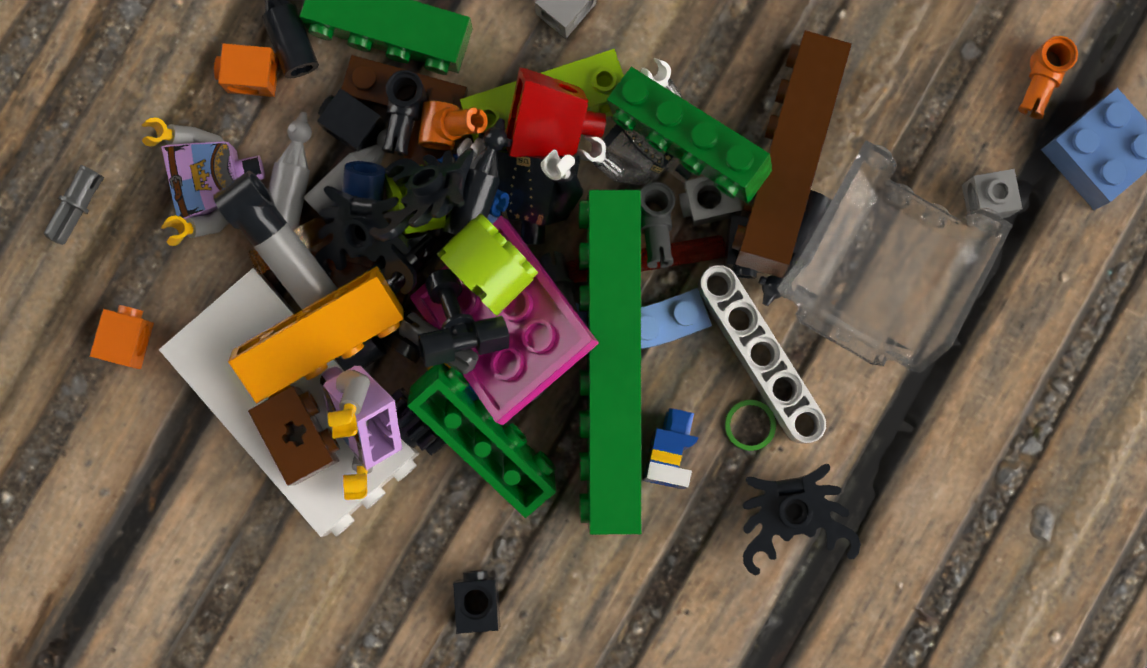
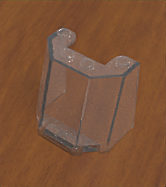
[777,140,1013,373]

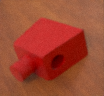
[506,67,606,157]

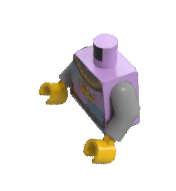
[141,117,265,246]
[320,366,402,500]

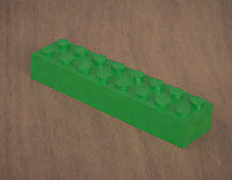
[579,190,642,535]

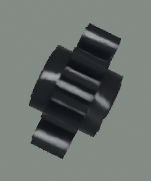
[391,387,446,456]

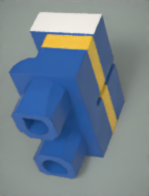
[643,408,699,489]

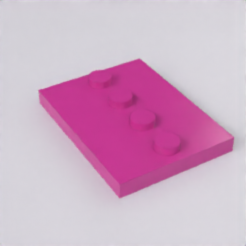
[410,216,599,425]

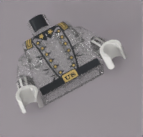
[576,58,694,185]

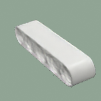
[698,265,826,443]

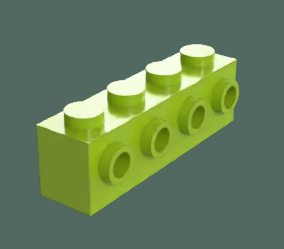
[460,49,624,148]

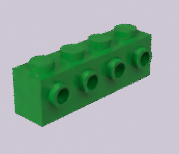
[299,0,473,75]
[606,66,772,204]
[407,363,556,518]

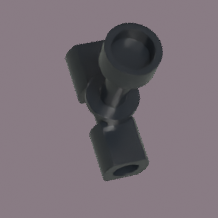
[418,269,509,368]

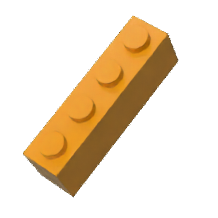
[228,267,404,404]

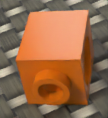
[214,43,279,97]
[89,305,154,369]

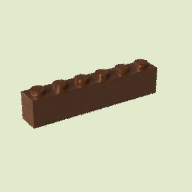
[732,30,852,278]

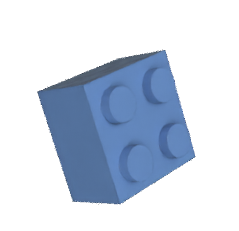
[1041,88,1147,210]

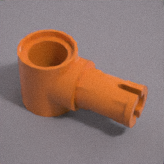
[1018,36,1078,119]
[418,101,488,150]

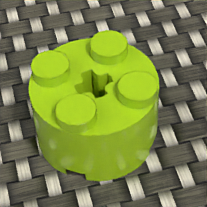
[437,213,539,316]

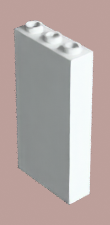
[159,268,420,537]

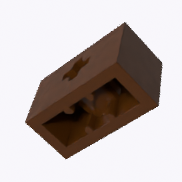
[248,386,340,486]

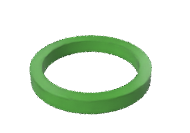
[725,400,776,451]

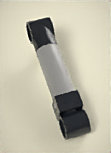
[213,171,387,371]

